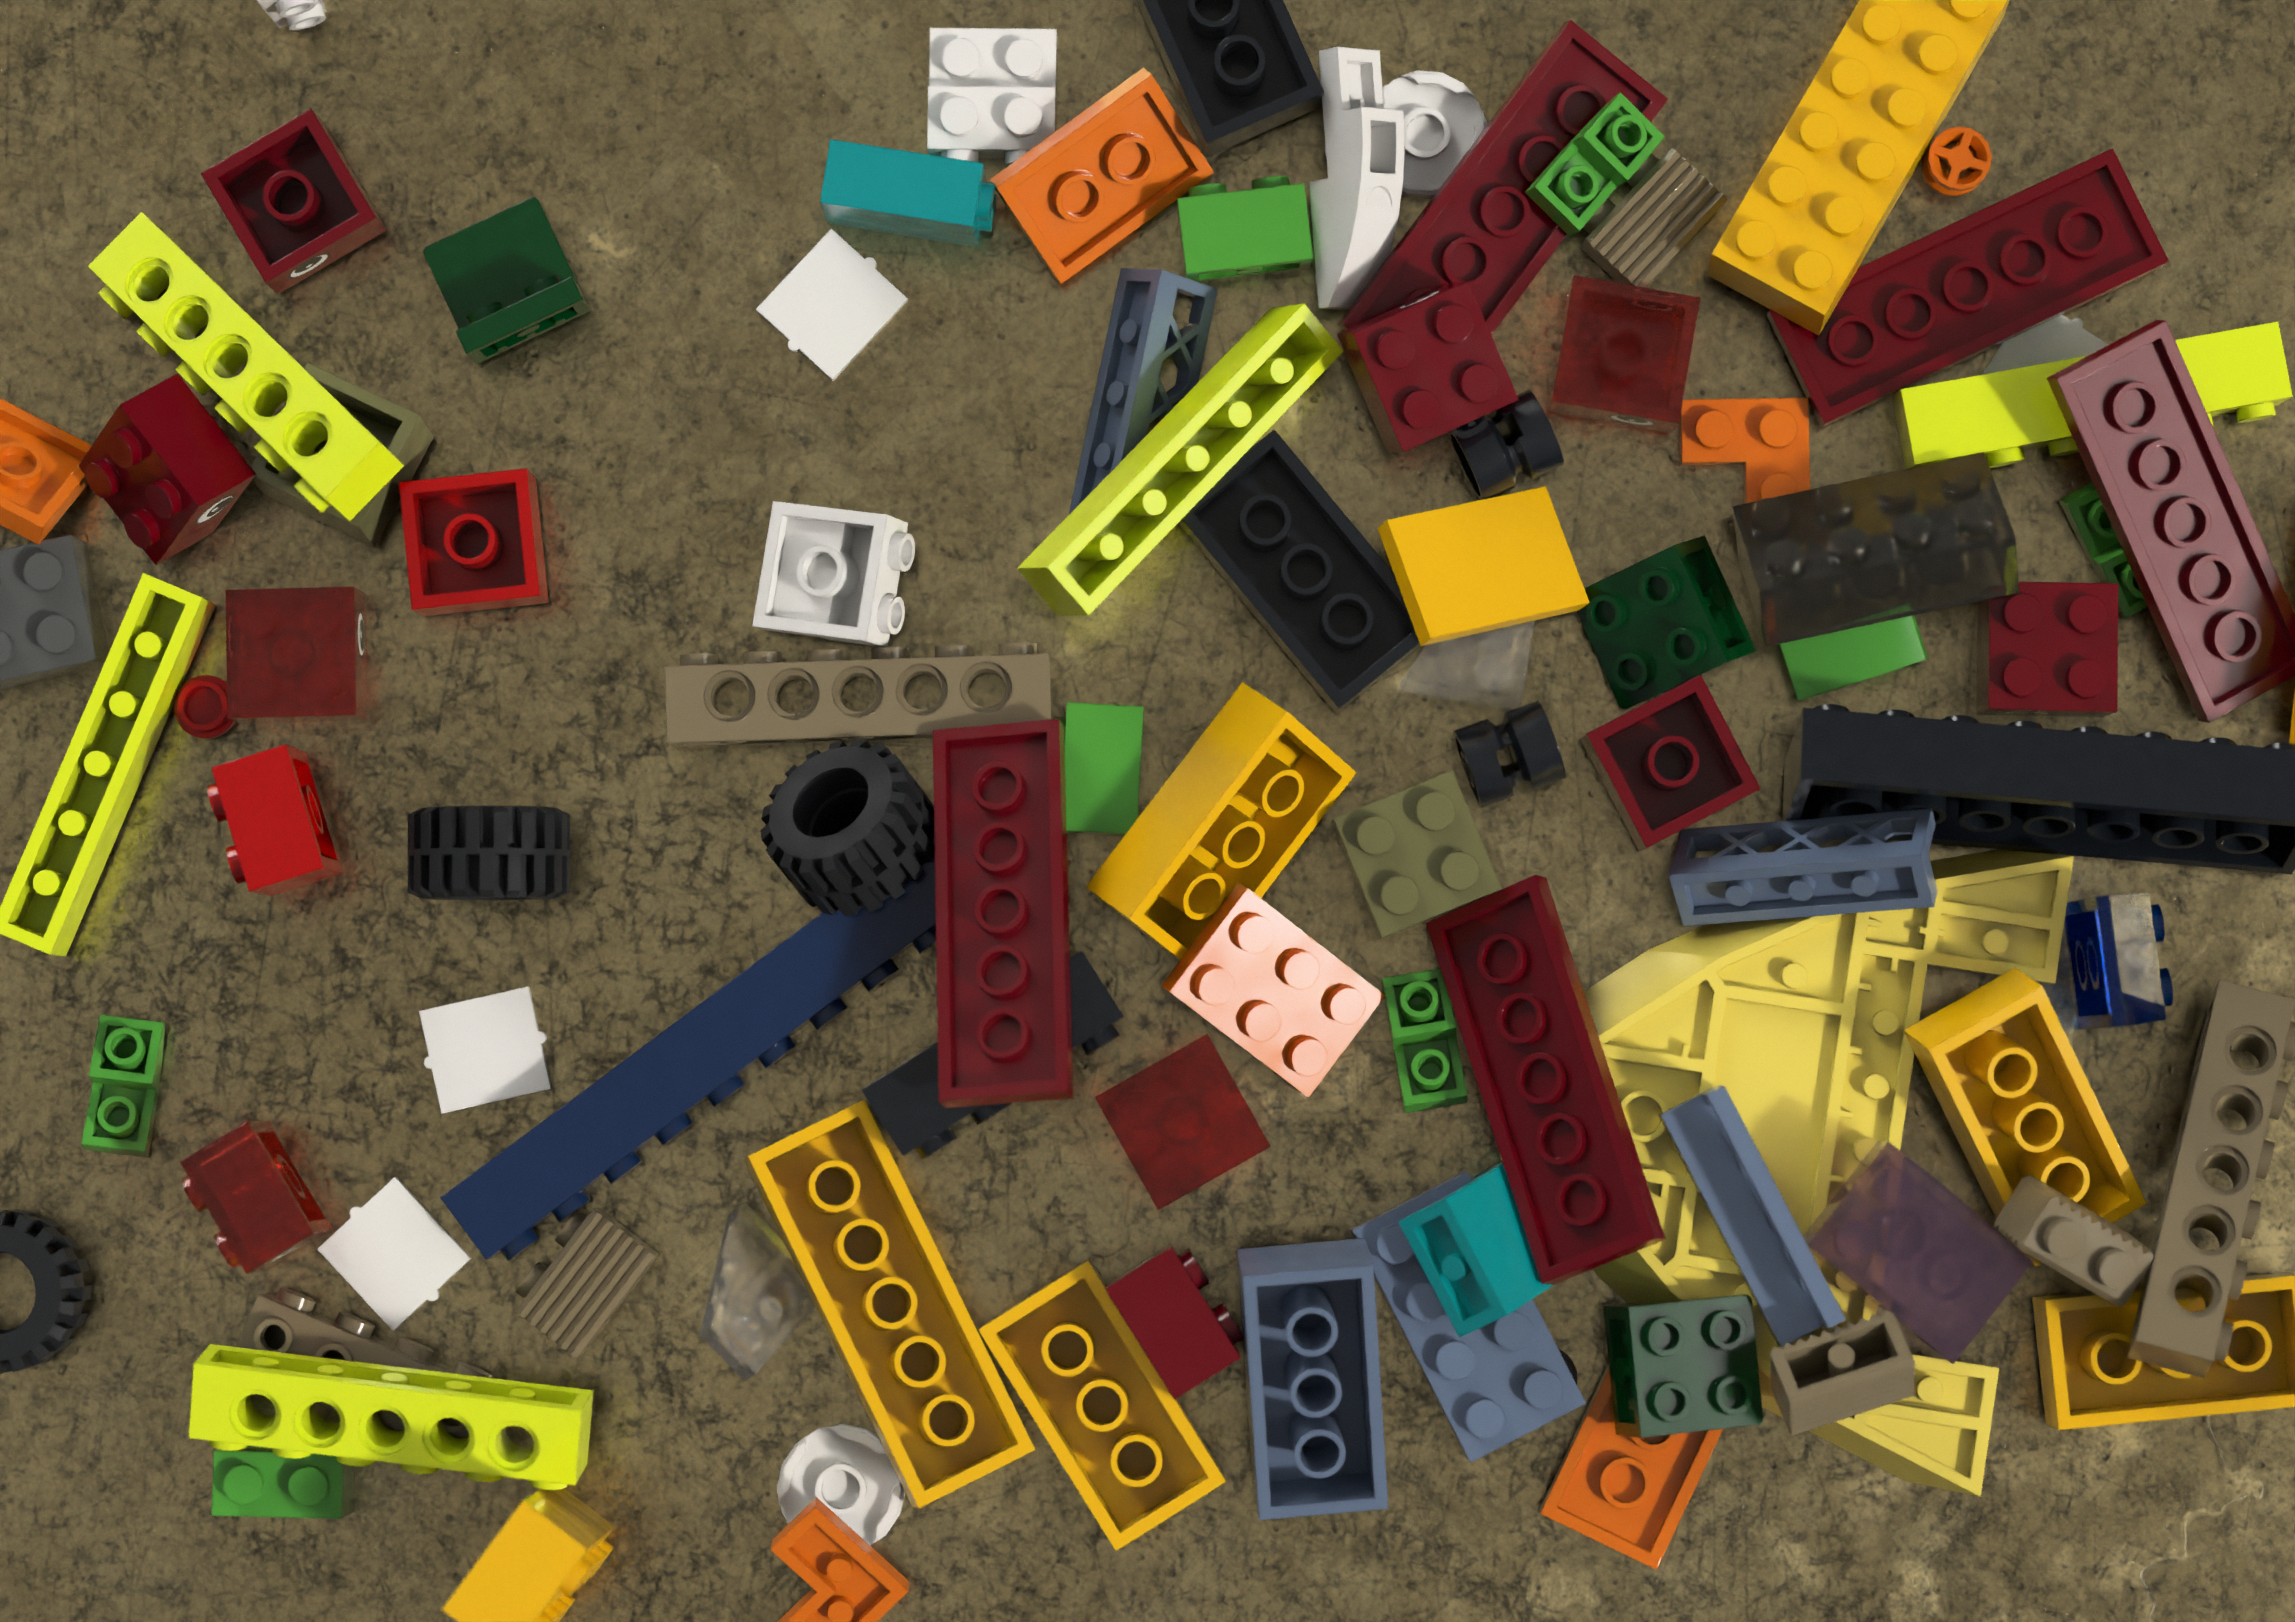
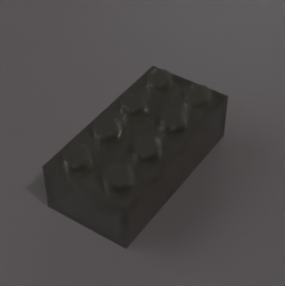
[1732,452,2019,647]

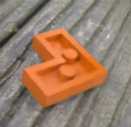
[1679,398,1811,528]
[770,1497,910,1622]

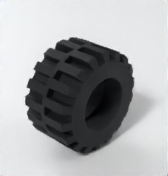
[760,739,935,916]
[408,806,570,900]
[0,1210,92,1374]

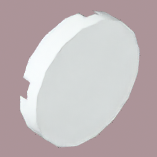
[1382,70,1487,199]
[777,1424,905,1545]

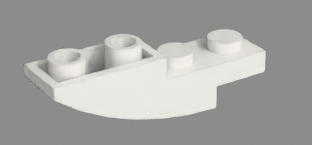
[1309,47,1405,310]

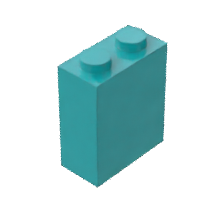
[820,139,997,247]

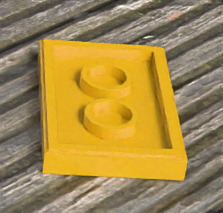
[1377,486,1590,646]

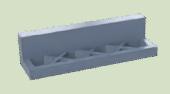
[1069,268,1218,514]
[1668,809,1938,926]
[1659,1085,1846,1347]

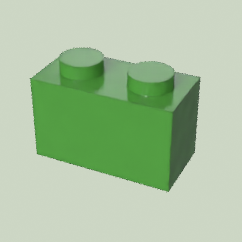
[1177,176,1313,282]
[1053,702,1144,837]
[211,1446,355,1519]

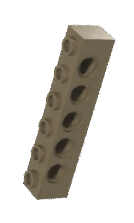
[664,642,1053,747]
[2126,980,2295,1378]

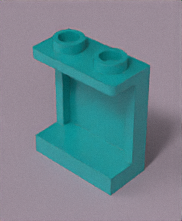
[1398,1162,1555,1338]

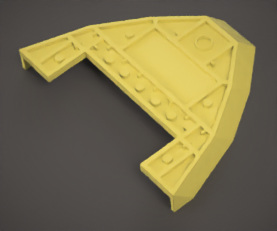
[1501,849,2074,1497]

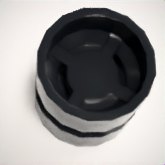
[1448,390,1564,500]
[1453,701,1566,808]

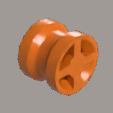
[1921,126,1992,198]

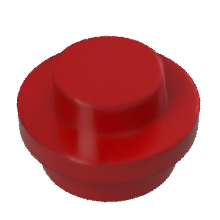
[174,675,239,739]

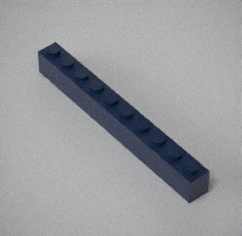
[440,840,936,1261]

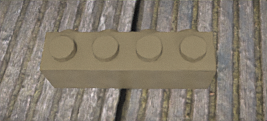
[236,1287,493,1439]

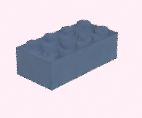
[1350,1172,1586,1462]
[1236,1238,1388,1520]

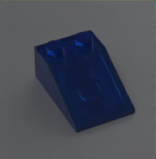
[2064,892,2173,1030]

